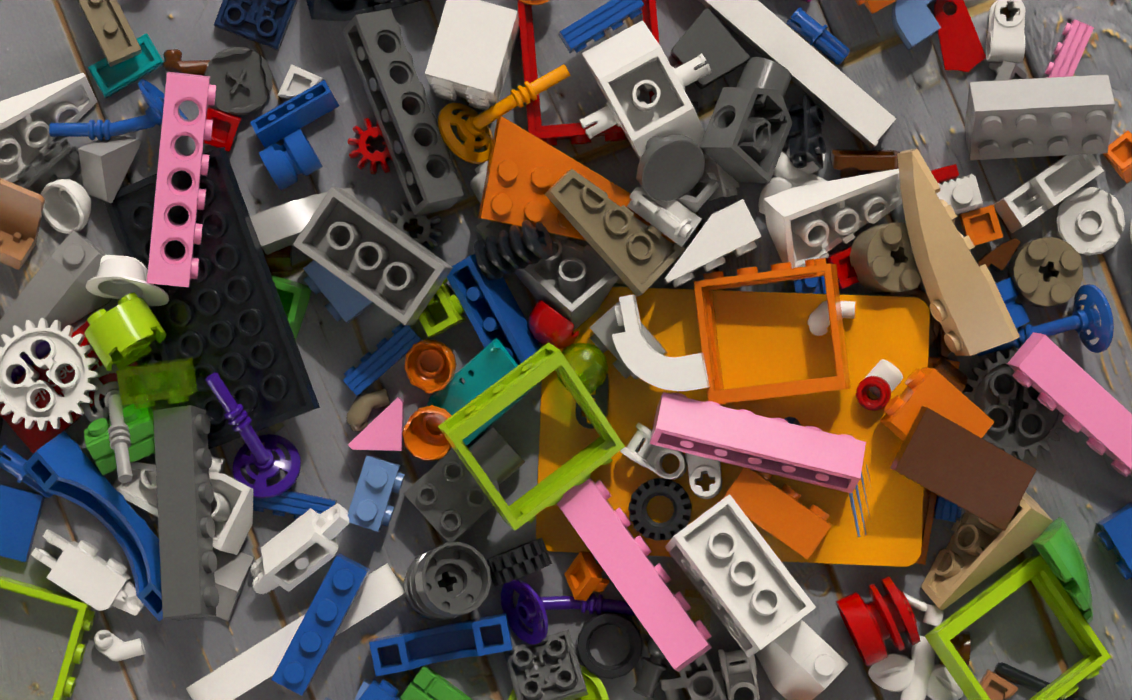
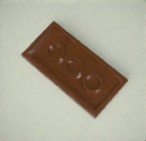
[890,406,1037,531]

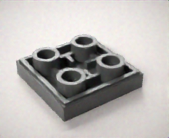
[504,629,588,700]

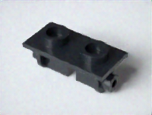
[788,94,826,169]

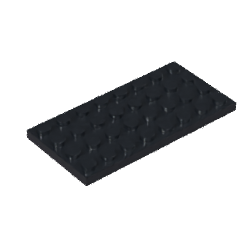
[104,147,320,450]

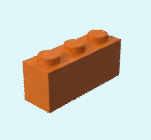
[722,467,832,560]

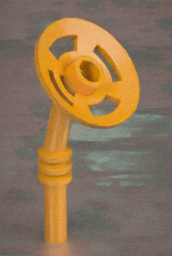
[438,64,570,164]

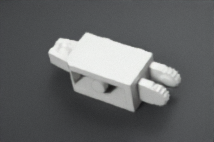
[250,503,349,594]
[31,530,144,616]

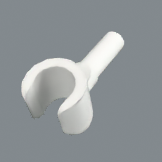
[903,592,944,626]

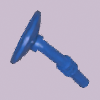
[49,79,188,140]
[977,284,1114,356]

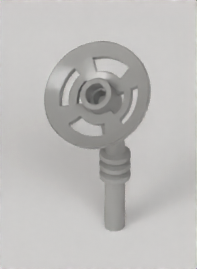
[81,364,149,483]

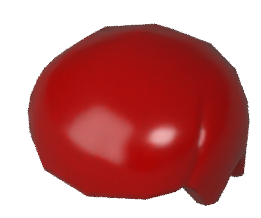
[529,300,579,349]

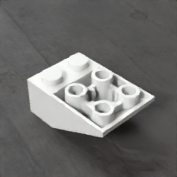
[663,199,762,288]

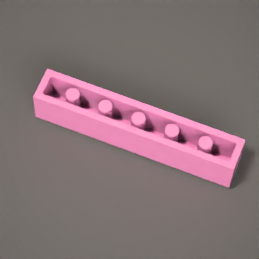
[1007,332,1132,477]
[650,392,866,493]
[557,478,712,672]

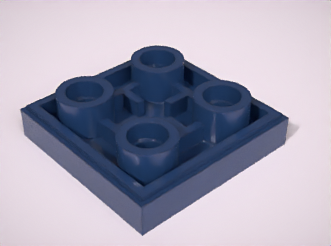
[214,0,298,51]

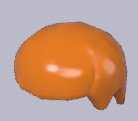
[404,339,457,393]
[402,405,452,461]

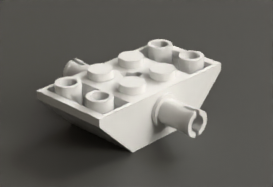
[579,20,712,160]

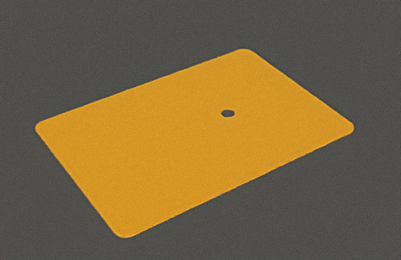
[536,287,930,567]

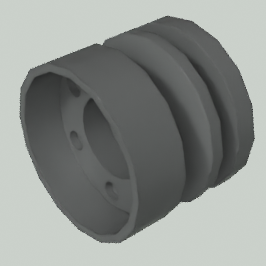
[404,542,491,621]

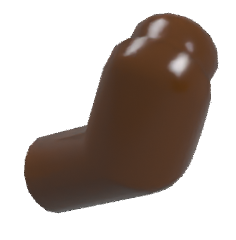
[162,49,210,76]

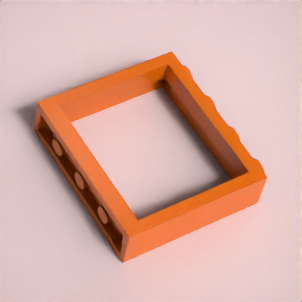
[694,258,851,404]

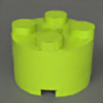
[84,292,166,371]

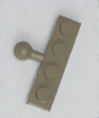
[77,0,142,67]

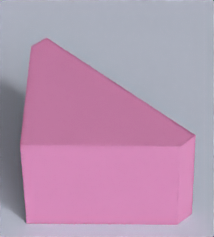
[348,397,405,451]

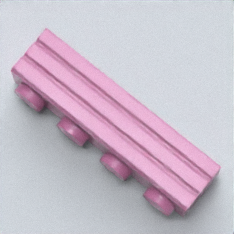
[1045,19,1094,78]

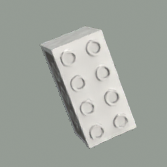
[425,0,520,111]
[665,494,816,657]

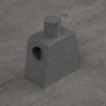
[670,7,750,89]

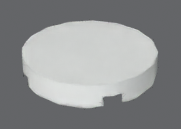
[1055,187,1125,256]

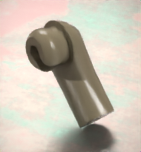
[346,389,390,432]

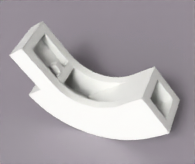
[612,295,710,391]

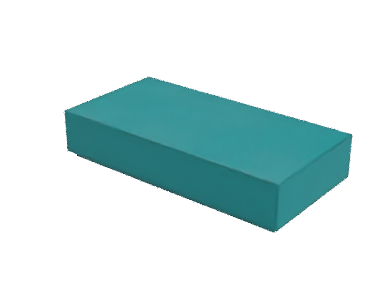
[88,33,164,98]

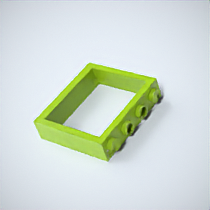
[438,343,625,531]
[925,554,1111,700]
[0,575,95,700]

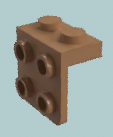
[0,178,45,270]

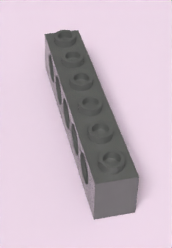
[342,9,464,216]

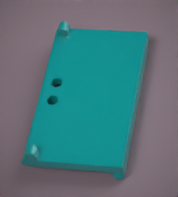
[427,338,537,446]

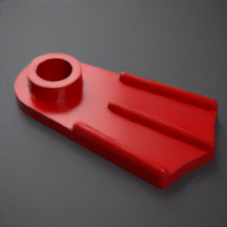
[934,0,986,72]

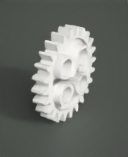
[0,318,100,431]

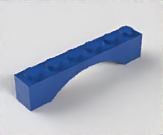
[23,431,163,622]

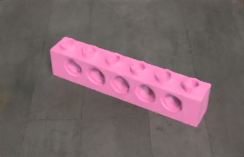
[147,72,216,287]

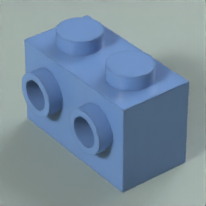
[348,455,405,532]

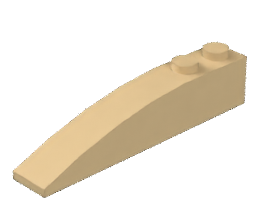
[897,149,1020,356]

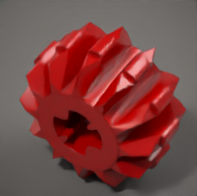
[348,118,394,175]

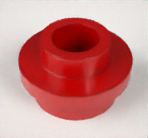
[856,376,891,411]

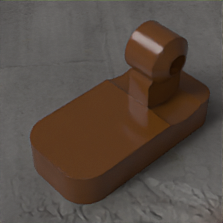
[831,149,900,179]

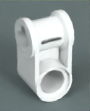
[985,0,1026,63]
[620,422,688,479]
[685,453,722,499]
[718,649,760,700]

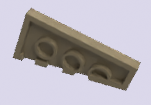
[545,169,686,297]

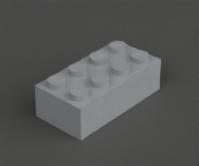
[964,75,1115,160]
[293,187,453,325]

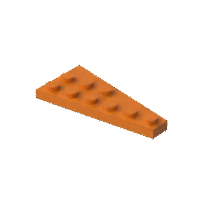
[478,116,679,259]

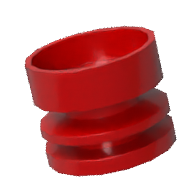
[835,576,921,667]

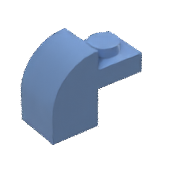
[891,0,941,50]

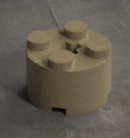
[850,222,922,293]
[1008,237,1083,308]

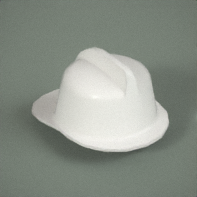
[85,255,169,306]

